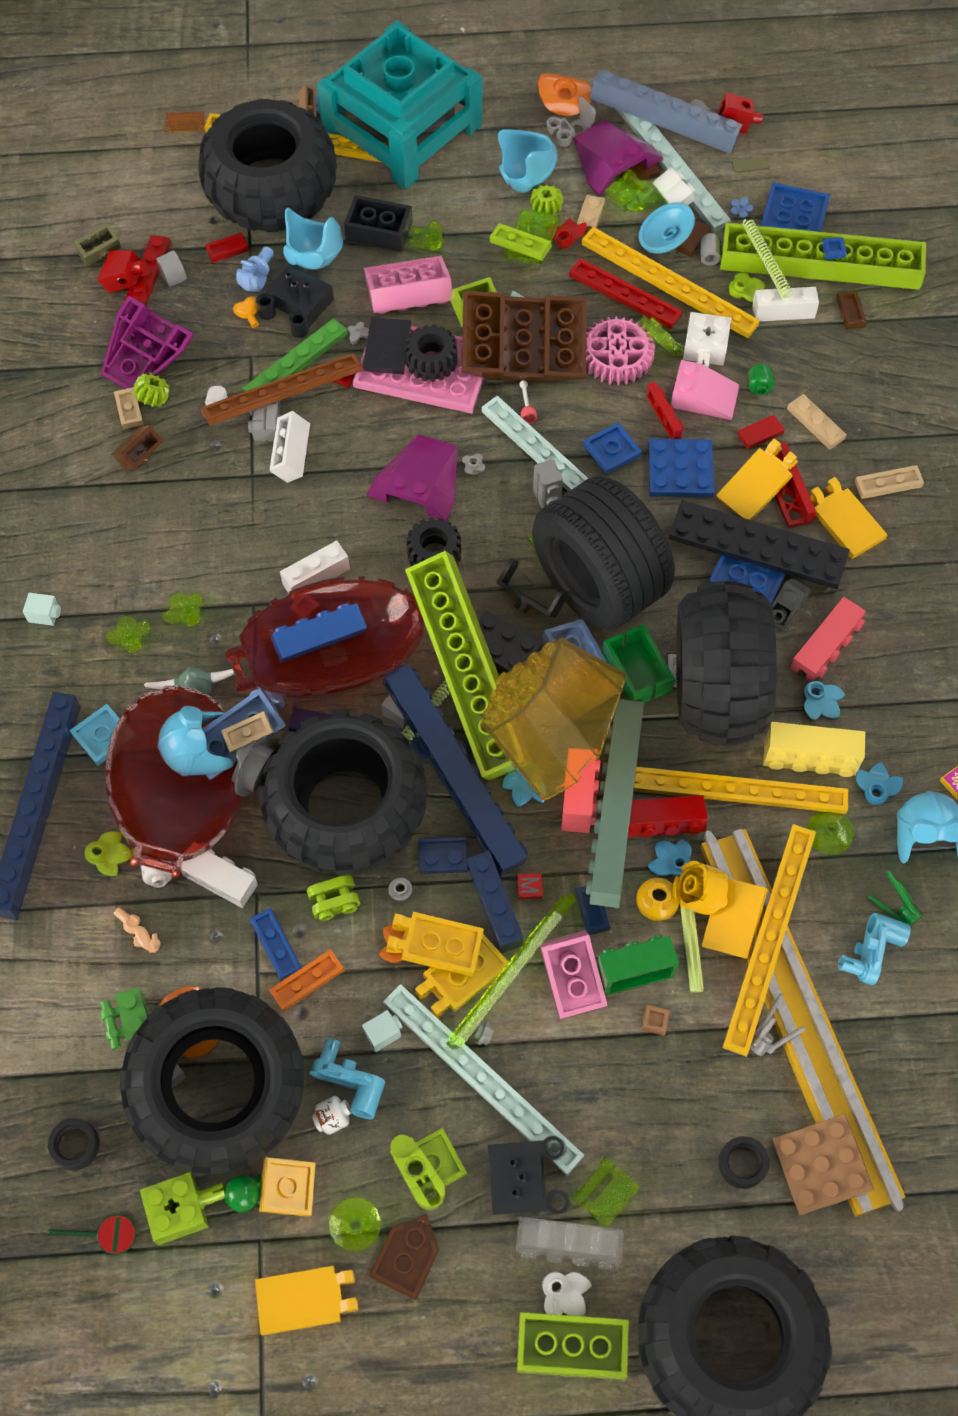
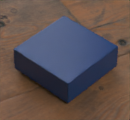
[822,237,847,259]

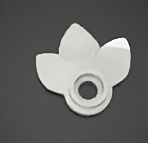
[542,1272,592,1316]

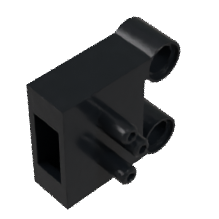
[256,264,334,338]
[488,1136,571,1215]

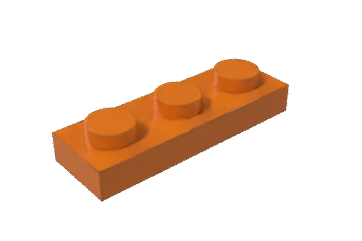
[269,949,345,1012]

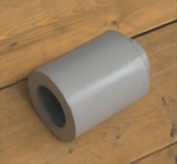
[700,233,721,266]

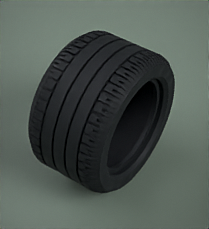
[532,476,675,629]

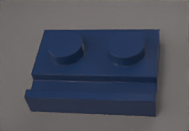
[419,837,467,874]

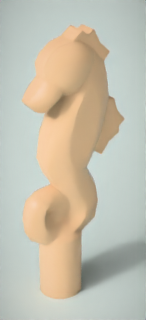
[114,907,161,954]

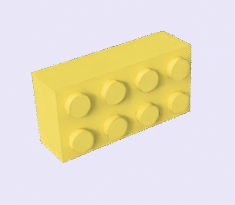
[763,722,865,777]

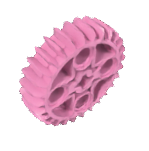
[586,316,655,385]

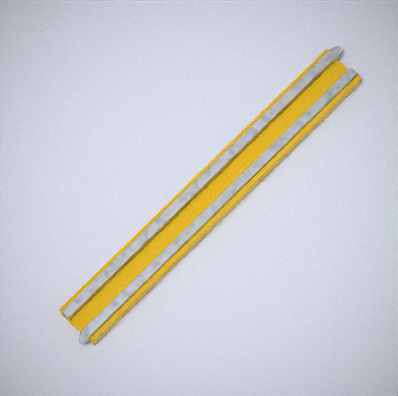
[700,829,905,1217]

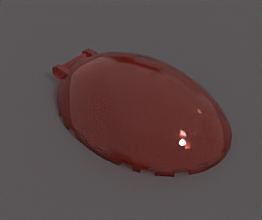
[225,576,424,698]
[105,685,243,878]

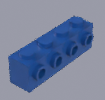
[271,603,367,663]

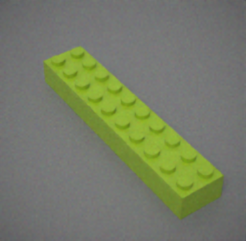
[720,223,926,290]
[405,551,532,780]

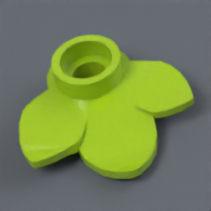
[729,272,766,302]
[84,831,133,876]

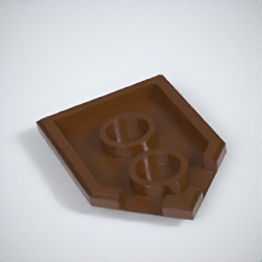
[369,1214,439,1300]

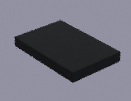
[363,317,412,374]

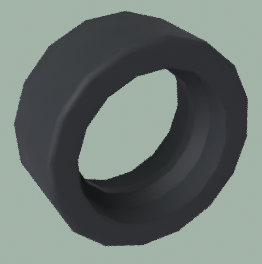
[47,1118,100,1170]
[718,1136,770,1189]

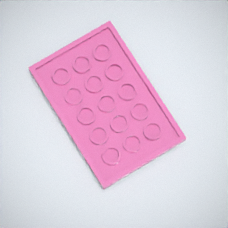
[353,326,484,414]

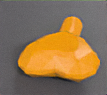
[233,296,259,328]

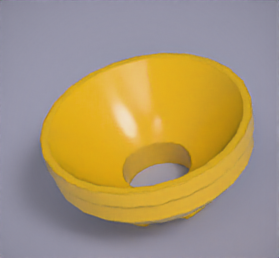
[636,878,679,921]

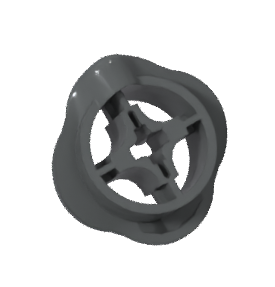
[232,736,276,797]

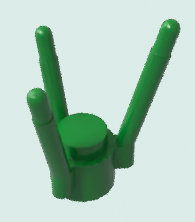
[868,870,923,926]

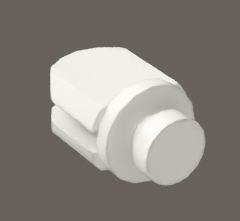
[205,386,228,406]

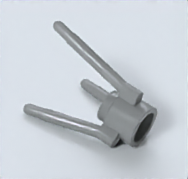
[750,994,806,1056]

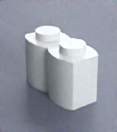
[653,167,696,206]

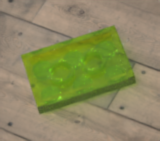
[504,209,560,265]

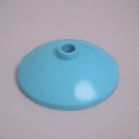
[639,203,695,253]

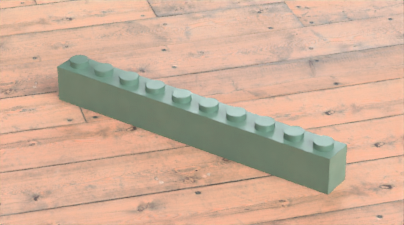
[586,699,644,908]

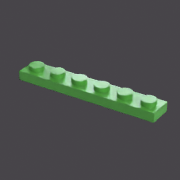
[242,318,348,392]

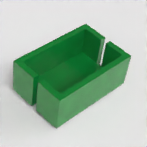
[602,624,675,703]
[597,935,679,996]

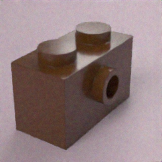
[112,425,164,470]

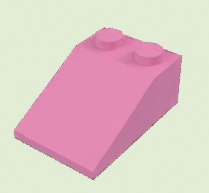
[671,360,740,420]
[539,930,608,1019]

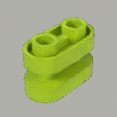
[307,875,360,921]

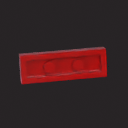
[646,381,684,439]

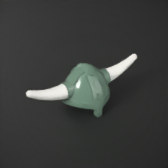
[144,666,239,706]

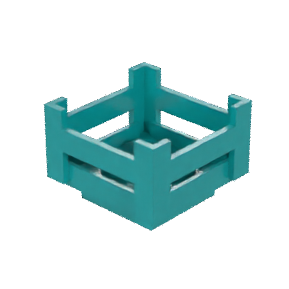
[317,20,483,190]

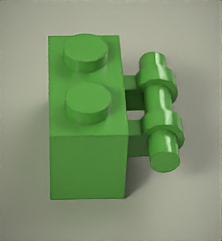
[100,987,149,1050]

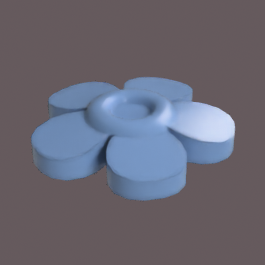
[731,197,753,219]

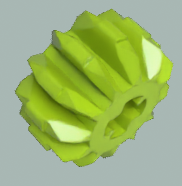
[530,183,563,217]
[133,373,170,407]

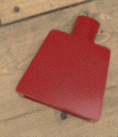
[717,92,763,134]
[97,250,147,293]

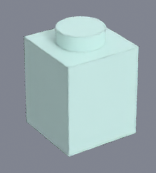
[23,593,61,626]
[362,1010,402,1052]

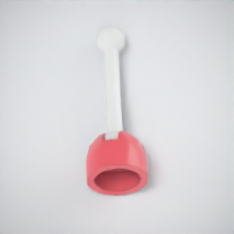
[519,380,538,424]

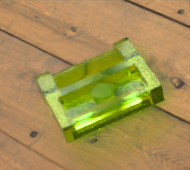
[604,170,653,212]
[639,316,684,356]
[571,1157,640,1229]

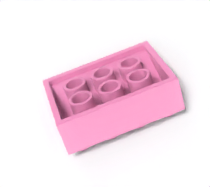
[364,256,452,314]

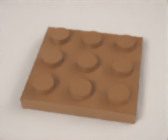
[772,1114,875,1215]

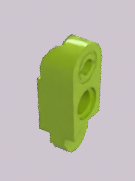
[390,1135,445,1210]

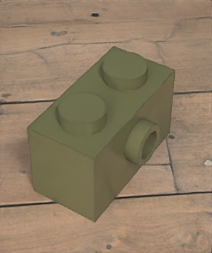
[74,223,121,267]

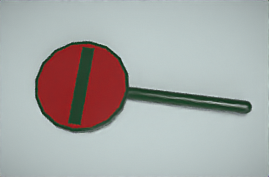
[47,1214,136,1255]

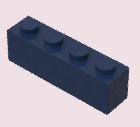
[467,851,523,954]

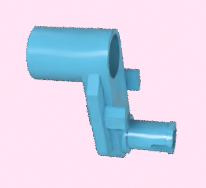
[838,913,911,985]
[310,1038,385,1119]

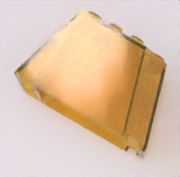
[480,637,627,801]

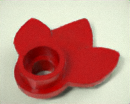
[548,218,587,248]

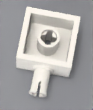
[683,312,731,368]

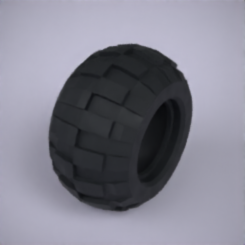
[198,99,337,232]
[676,581,777,746]
[259,711,427,875]
[120,987,304,1174]
[637,1235,832,1416]

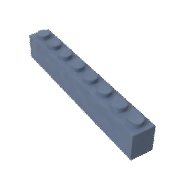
[590,69,742,154]

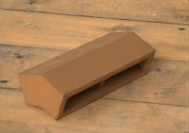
[299,85,316,116]

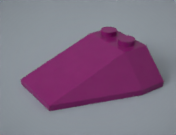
[573,119,663,197]
[101,295,194,389]
[367,434,457,522]

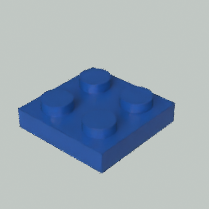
[583,422,642,475]

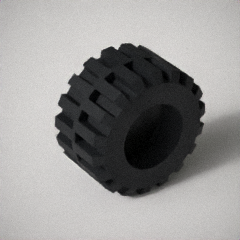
[405,325,458,382]
[406,517,462,566]

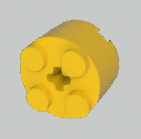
[673,861,728,915]

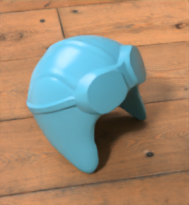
[498,129,557,193]
[283,208,343,270]
[158,706,234,776]
[897,791,958,863]

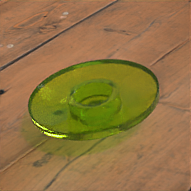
[807,811,854,855]
[328,1197,381,1251]

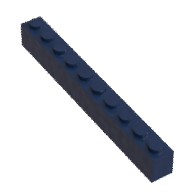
[383,663,528,877]
[0,692,81,920]

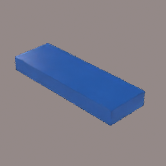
[249,908,302,981]

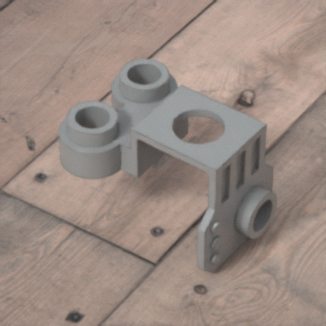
[546,96,596,147]

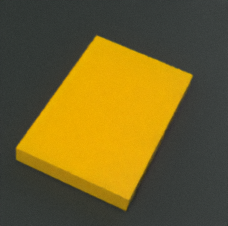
[701,878,768,960]

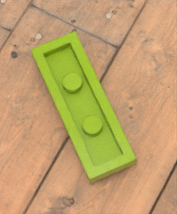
[490,223,552,261]

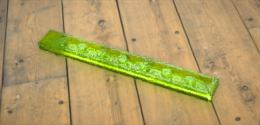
[446,893,576,1050]

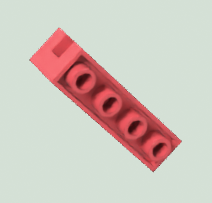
[790,597,866,682]

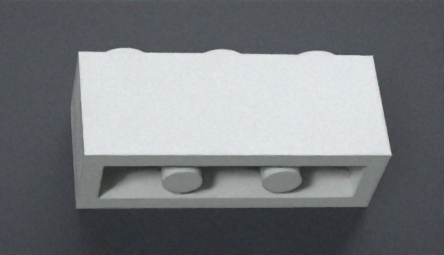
[752,287,819,322]
[269,411,310,483]
[280,541,350,600]
[179,844,258,908]

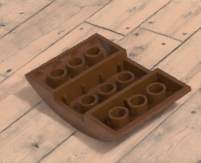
[462,291,587,382]

